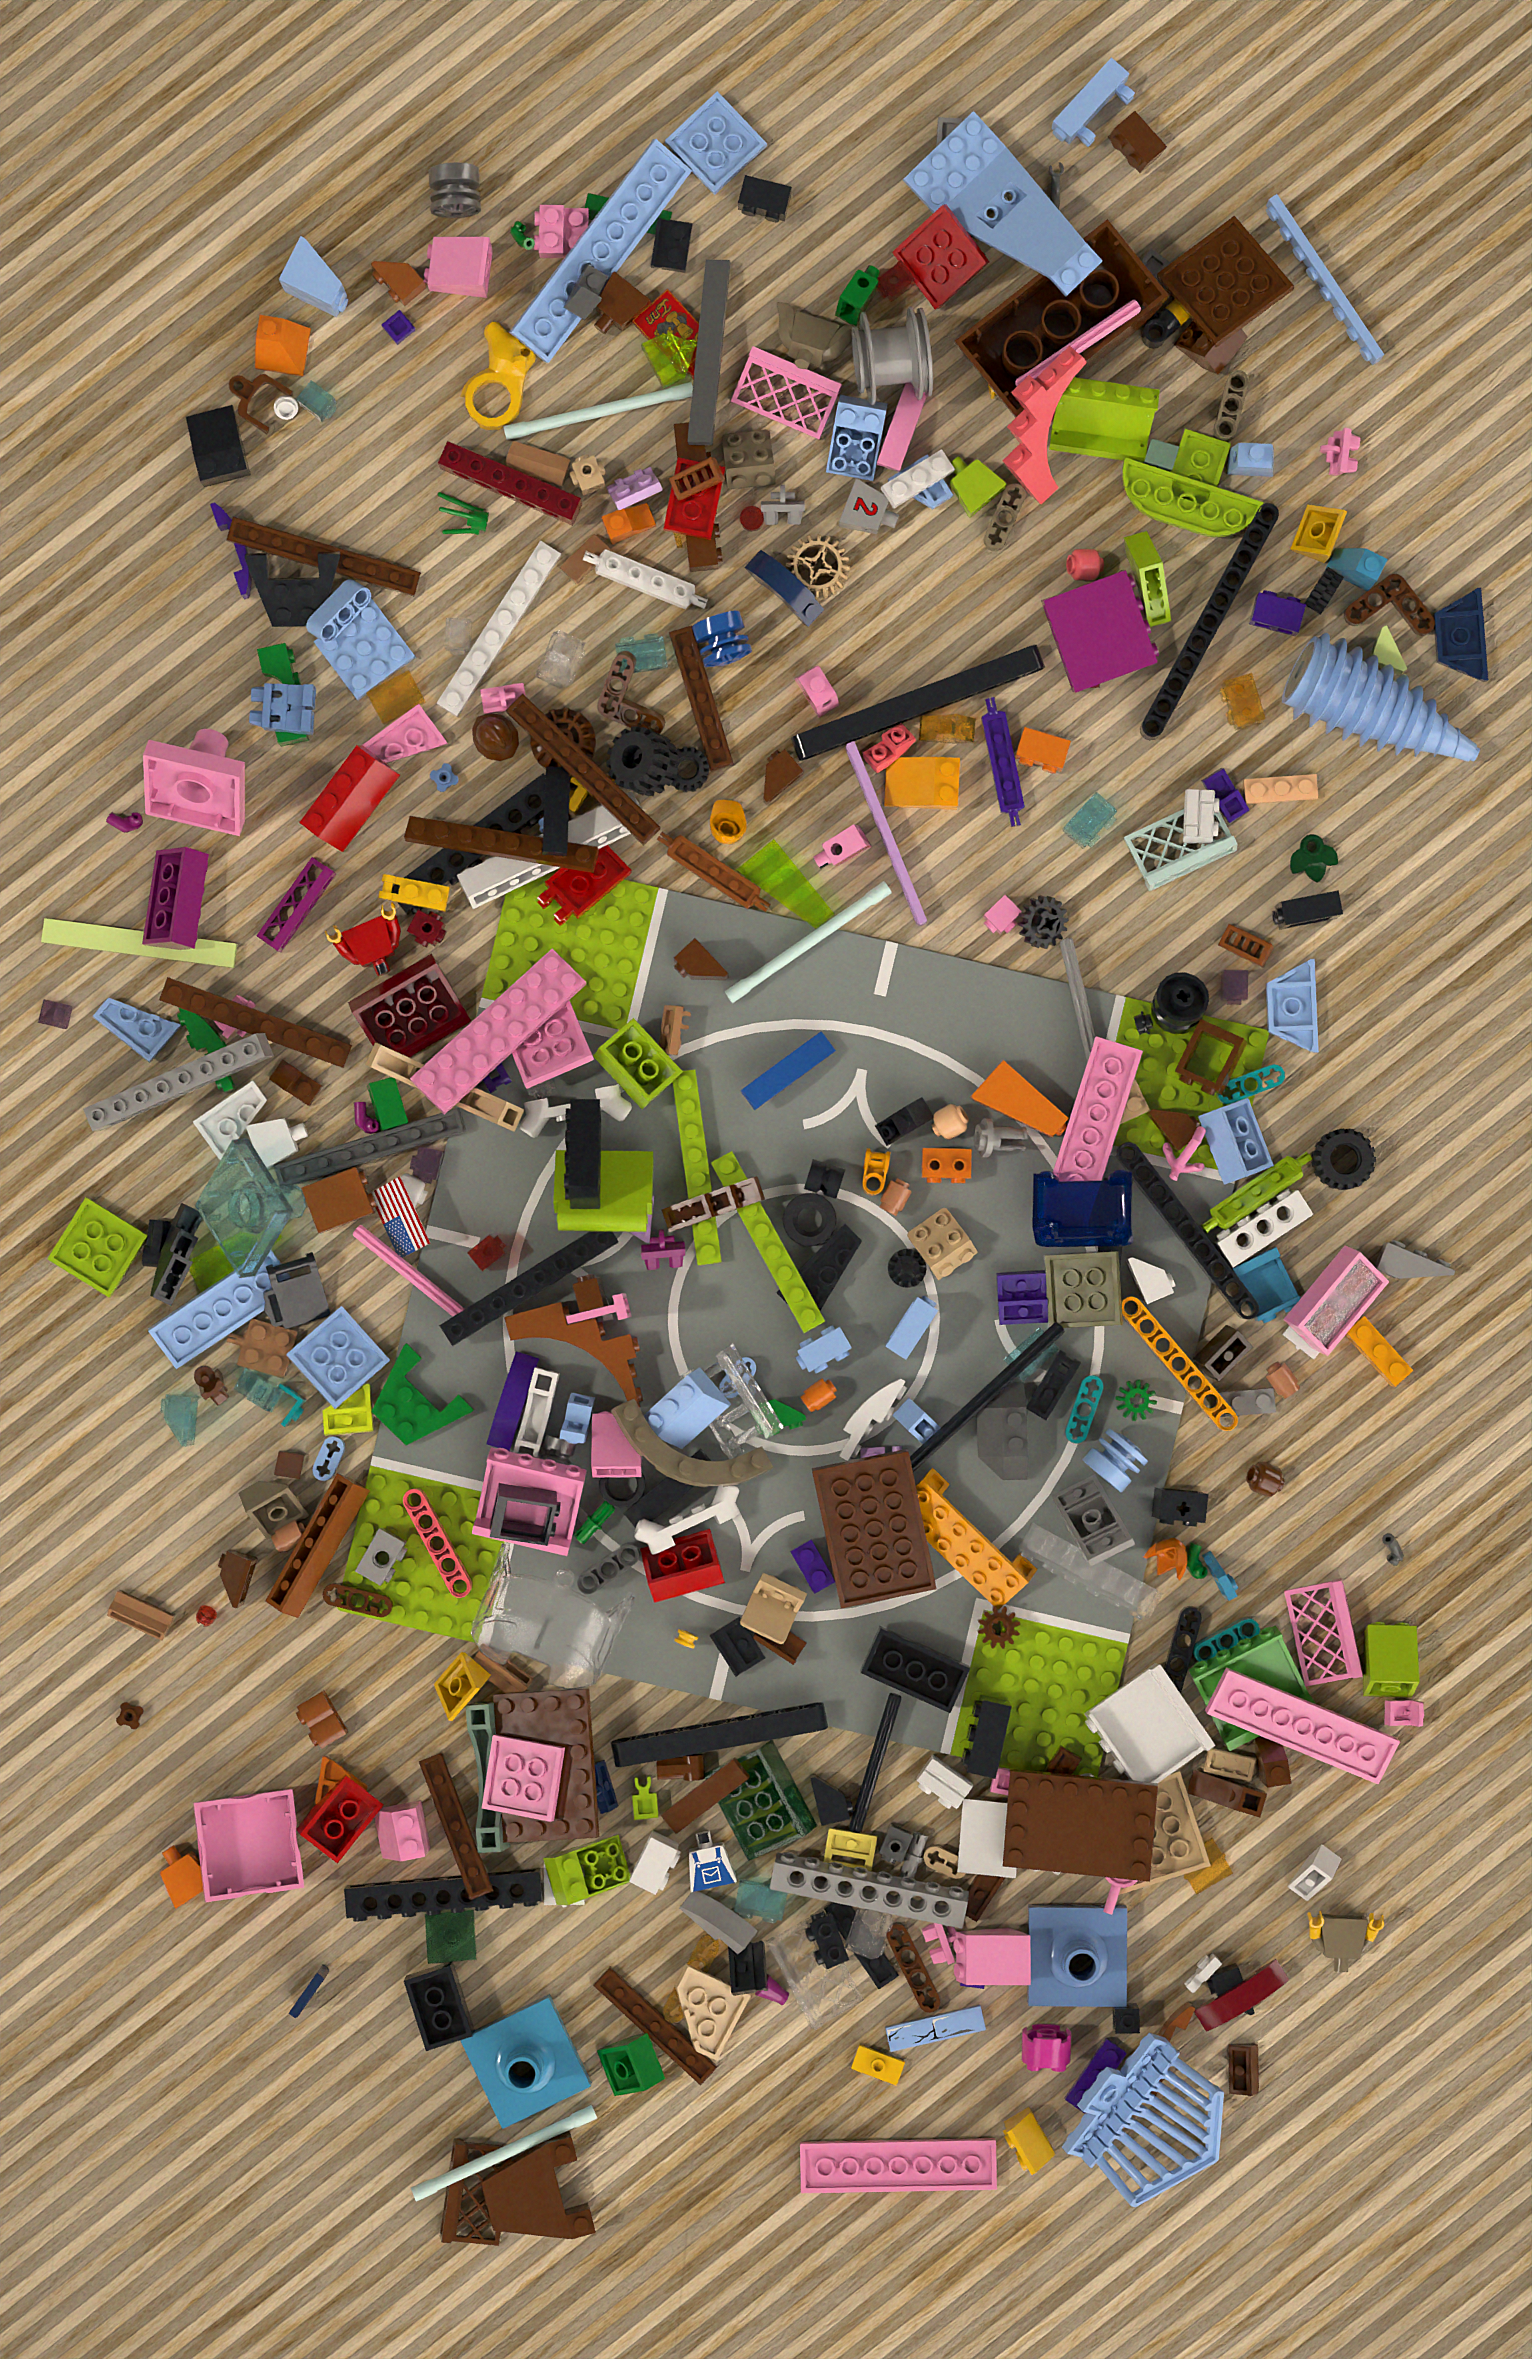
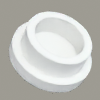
[274,395,298,420]

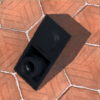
[875,1097,934,1146]

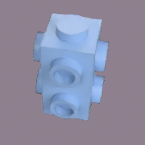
[795,1325,852,1373]

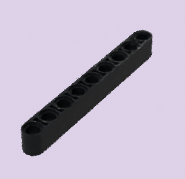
[1116,1142,1259,1319]
[610,1702,828,1767]

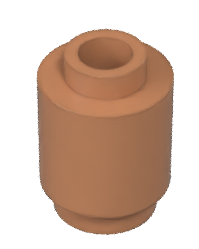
[879,1178,912,1216]
[1265,1361,1300,1399]
[271,1519,306,1553]

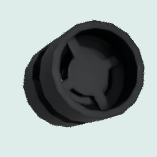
[804,1159,846,1199]

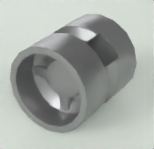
[540,1435,576,1465]

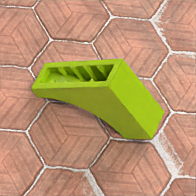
[1124,531,1172,627]

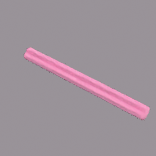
[1015,300,1141,386]
[353,1225,465,1316]

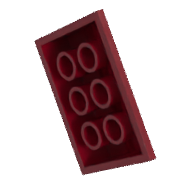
[348,953,471,1058]

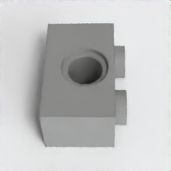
[355,1527,408,1586]

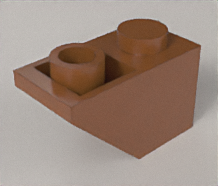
[371,261,426,307]

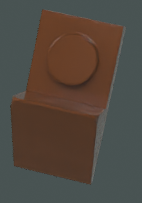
[269,1059,323,1106]

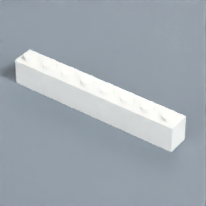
[457,791,642,909]

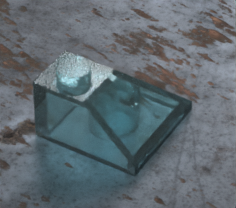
[160,1394,199,1447]

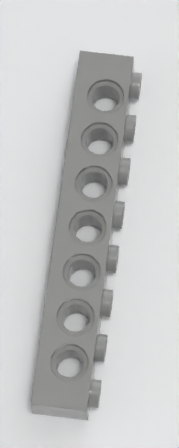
[83,1033,274,1131]
[770,1852,969,1929]

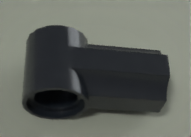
[142,1219,171,1268]

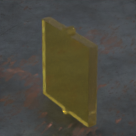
[1183,1838,1233,1895]

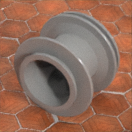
[852,306,933,406]

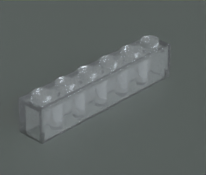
[1018,1522,1163,1620]

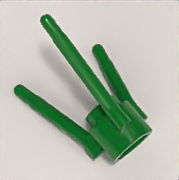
[437,492,489,535]

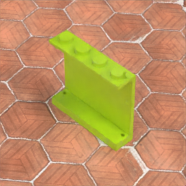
[1049,377,1160,463]

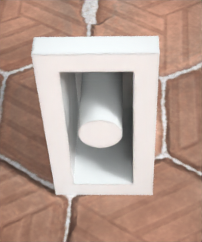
[1126,1257,1175,1304]
[1288,1844,1341,1901]

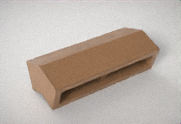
[505,441,570,486]
[107,1590,175,1641]
[473,1643,534,1693]

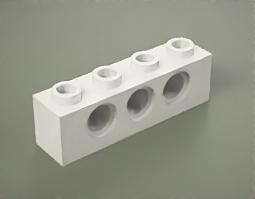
[1212,1188,1313,1267]

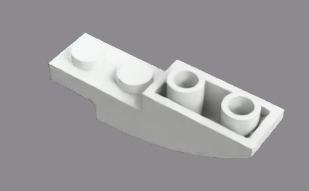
[839,1378,907,1461]

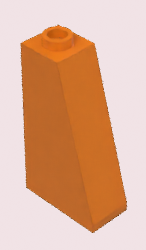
[970,1060,1069,1137]

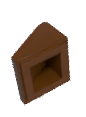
[274,1451,305,1479]

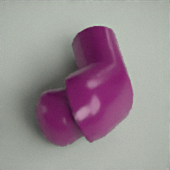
[106,812,143,833]
[354,1102,379,1134]

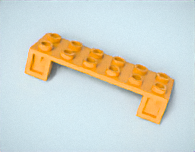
[916,1467,1038,1609]

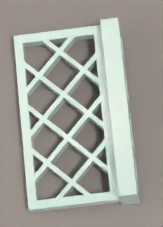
[1124,809,1238,892]

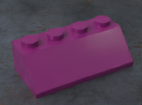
[142,847,209,950]

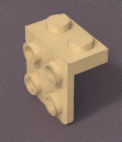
[907,1208,978,1280]
[740,1573,807,1644]

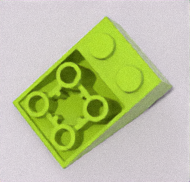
[543,1834,630,1905]

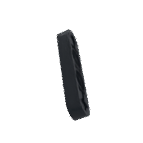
[1164,1606,1202,1694]

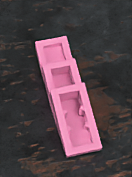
[877,383,926,472]

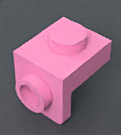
[1384,1700,1424,1727]

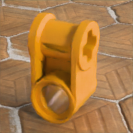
[862,1148,891,1196]

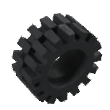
[1304,567,1344,615]
[671,746,709,792]

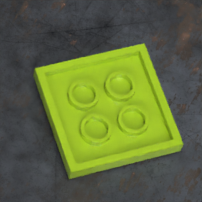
[47,1197,148,1298]

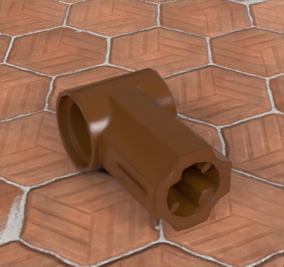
[656,1753,705,1781]

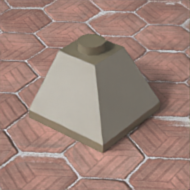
[238,1481,310,1540]

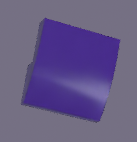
[996,1270,1048,1325]

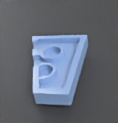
[93,998,181,1063]

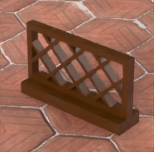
[439,2139,512,2246]

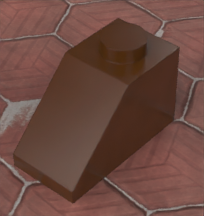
[763,749,804,805]
[1146,1109,1201,1152]

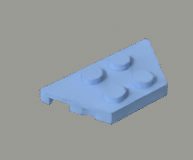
[1266,959,1319,1053]

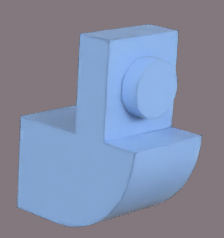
[560,1393,595,1444]

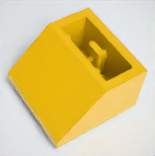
[1003,2107,1055,2175]

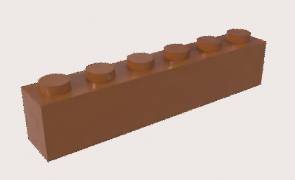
[265,1473,370,1618]

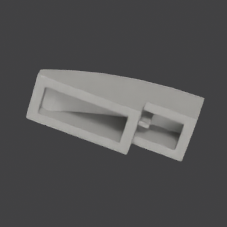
[679,1891,758,1954]

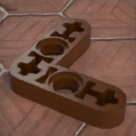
[1344,574,1435,636]
[597,651,666,734]

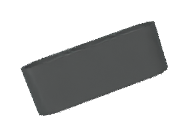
[577,1543,640,1594]

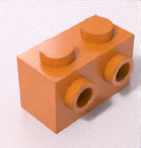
[1015,727,1071,774]
[921,1148,972,1183]

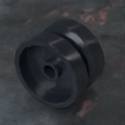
[1151,972,1209,1034]

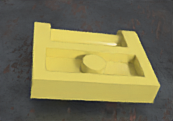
[823,1827,877,1871]

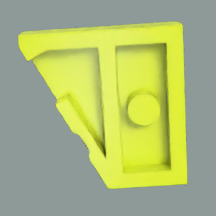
[322,1384,374,1436]

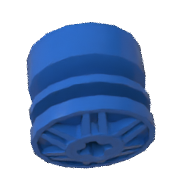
[692,611,752,667]

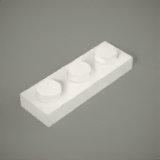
[881,449,955,508]

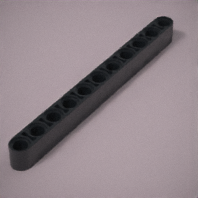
[1140,503,1279,741]
[790,645,1045,761]

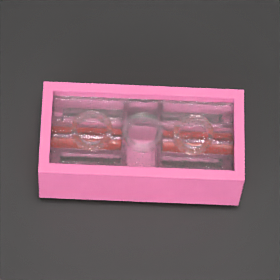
[1283,1246,1389,1356]

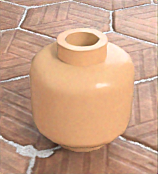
[931,1104,969,1140]

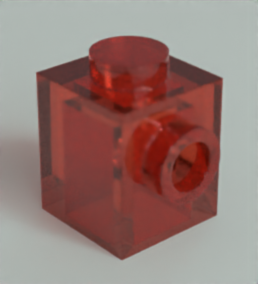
[467,1234,507,1272]

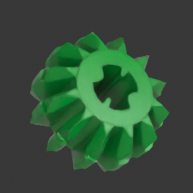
[1115,1379,1157,1421]

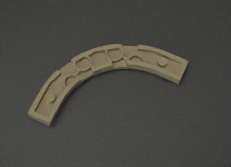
[611,1399,773,1487]

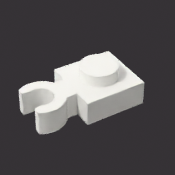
[1184,1953,1222,1993]

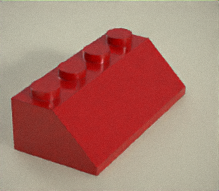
[299,745,400,852]

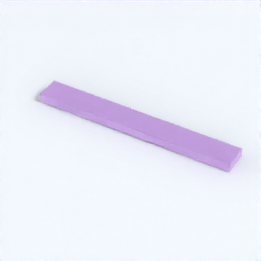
[845,741,927,926]

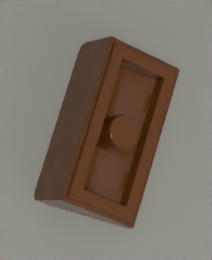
[1228,2044,1259,2096]

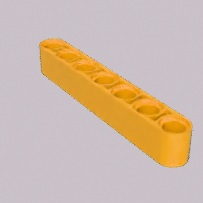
[1121,1297,1238,1431]

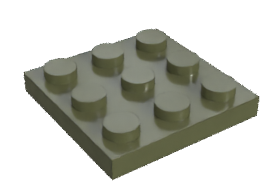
[1045,1251,1123,1328]

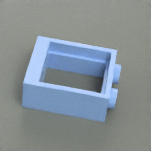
[884,1296,938,1360]

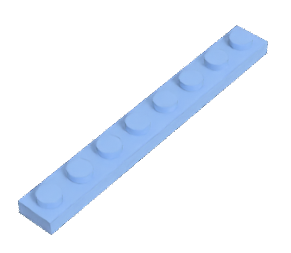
[1266,194,1384,366]

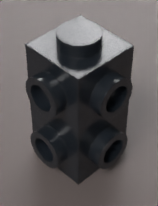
[804,1910,849,1969]

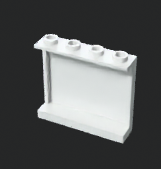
[1084,1663,1215,1783]

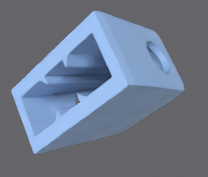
[1227,443,1274,477]

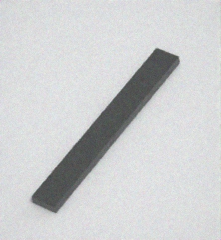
[687,260,731,445]
[274,1108,466,1189]

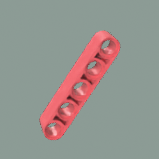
[403,1488,472,1598]

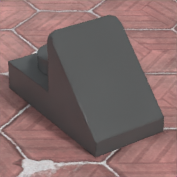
[563,264,609,320]

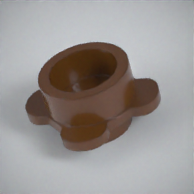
[116,1702,144,1730]

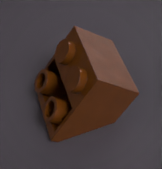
[1174,321,1248,375]

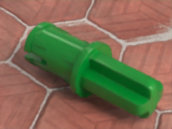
[573,1501,615,1544]

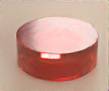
[740,506,764,532]

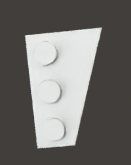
[193,1080,267,1161]

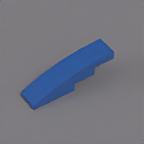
[741,1031,836,1110]

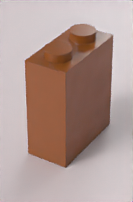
[301,1167,377,1234]

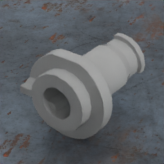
[974,1118,1028,1157]

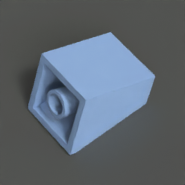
[279,236,348,317]

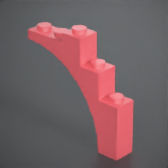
[1002,346,1087,505]

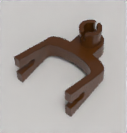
[229,374,293,435]

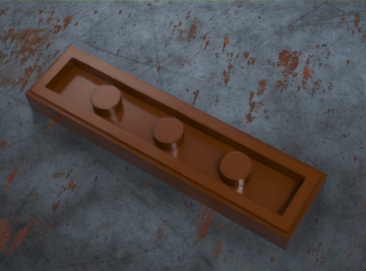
[661,1757,750,1834]

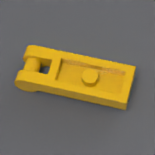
[378,874,450,912]

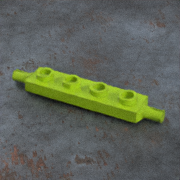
[1201,1152,1312,1234]

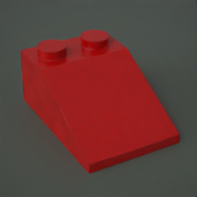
[296,1775,384,1864]

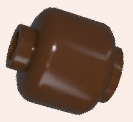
[1246,1462,1285,1497]

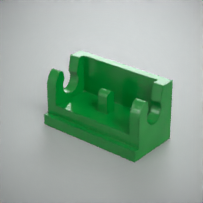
[367,1077,408,1132]

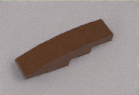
[661,1176,765,1232]

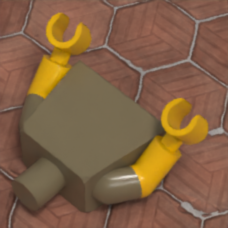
[1307,1911,1384,1972]

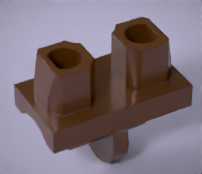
[194,1365,229,1406]

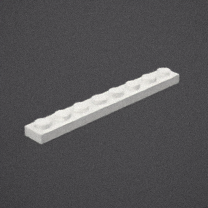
[437,541,561,717]

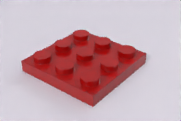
[892,204,990,310]

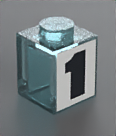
[297,380,337,422]

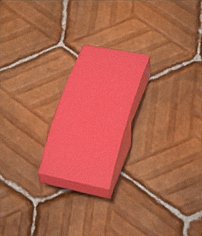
[863,723,916,773]

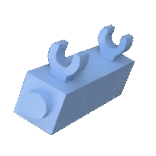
[1051,57,1135,147]

